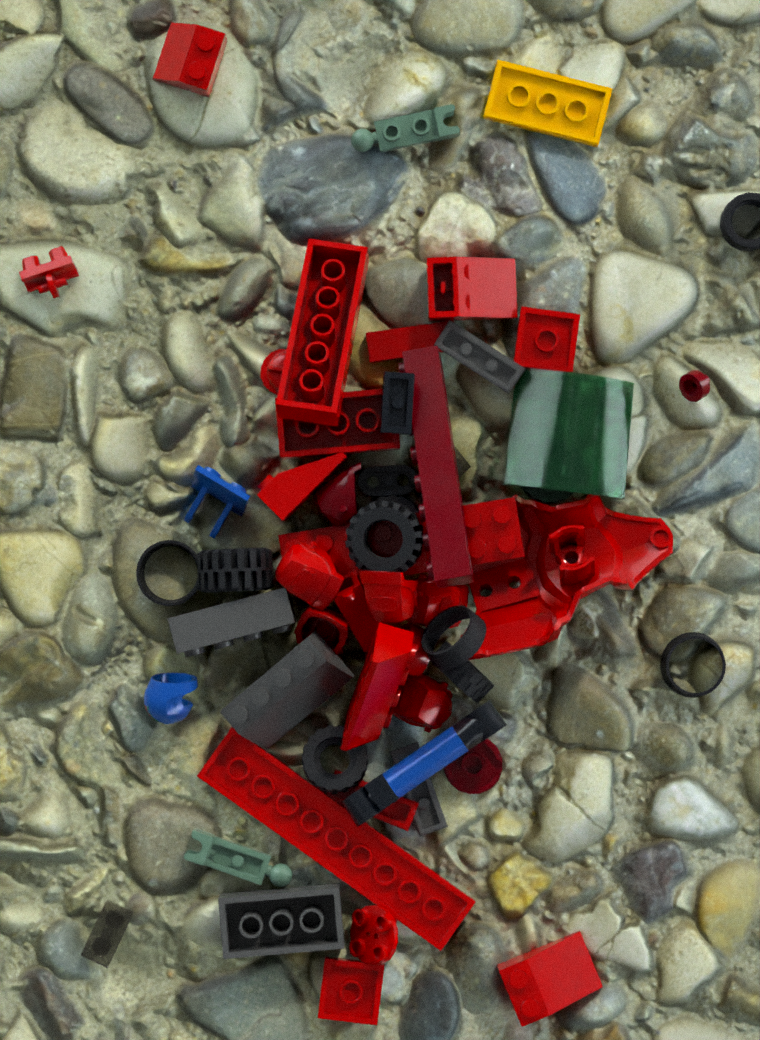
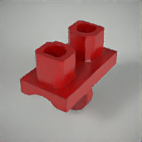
[19,246,79,298]

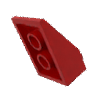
[257,452,348,522]
[497,931,603,1027]

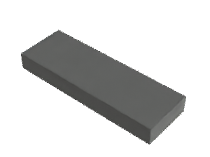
[434,320,525,394]
[390,742,448,837]

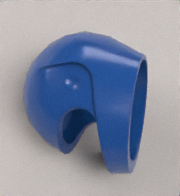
[144,673,198,724]

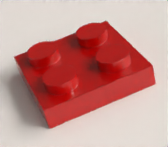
[513,306,580,374]
[318,956,385,1025]

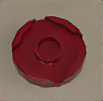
[444,738,503,794]

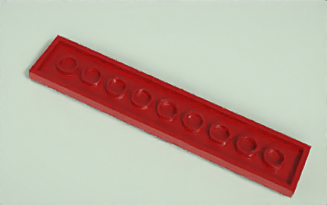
[197,727,476,951]

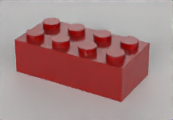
[275,389,400,460]

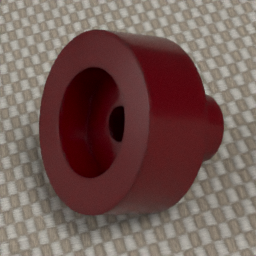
[679,370,710,402]

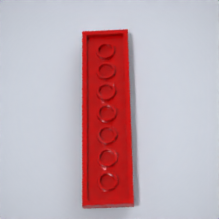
[278,497,525,594]

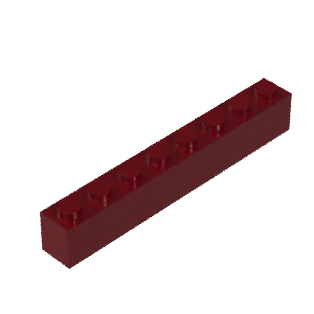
[399,346,474,589]

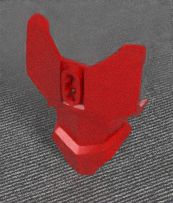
[460,489,673,660]

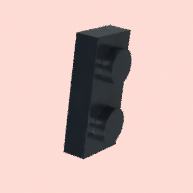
[380,371,415,435]

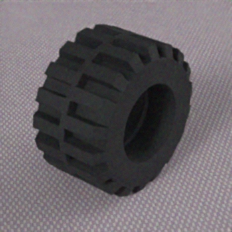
[345,501,424,573]
[197,548,274,593]

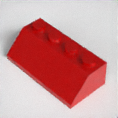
[340,622,417,751]

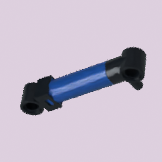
[341,700,507,827]

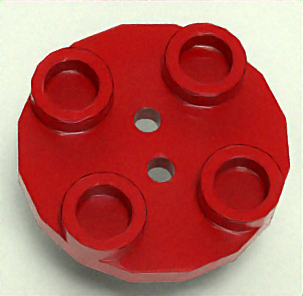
[349,905,398,965]

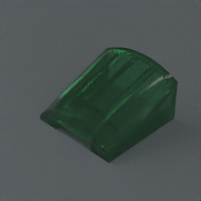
[501,369,634,501]

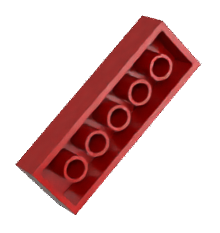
[276,239,369,427]

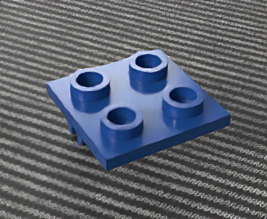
[184,465,250,539]

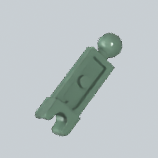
[351,104,460,153]
[183,829,293,887]

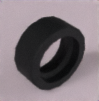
[720,192,760,252]

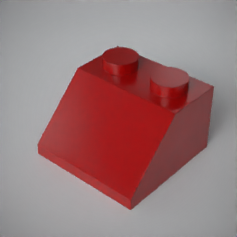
[153,22,227,97]

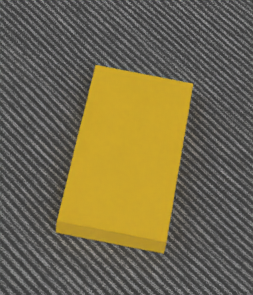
[483,60,613,147]

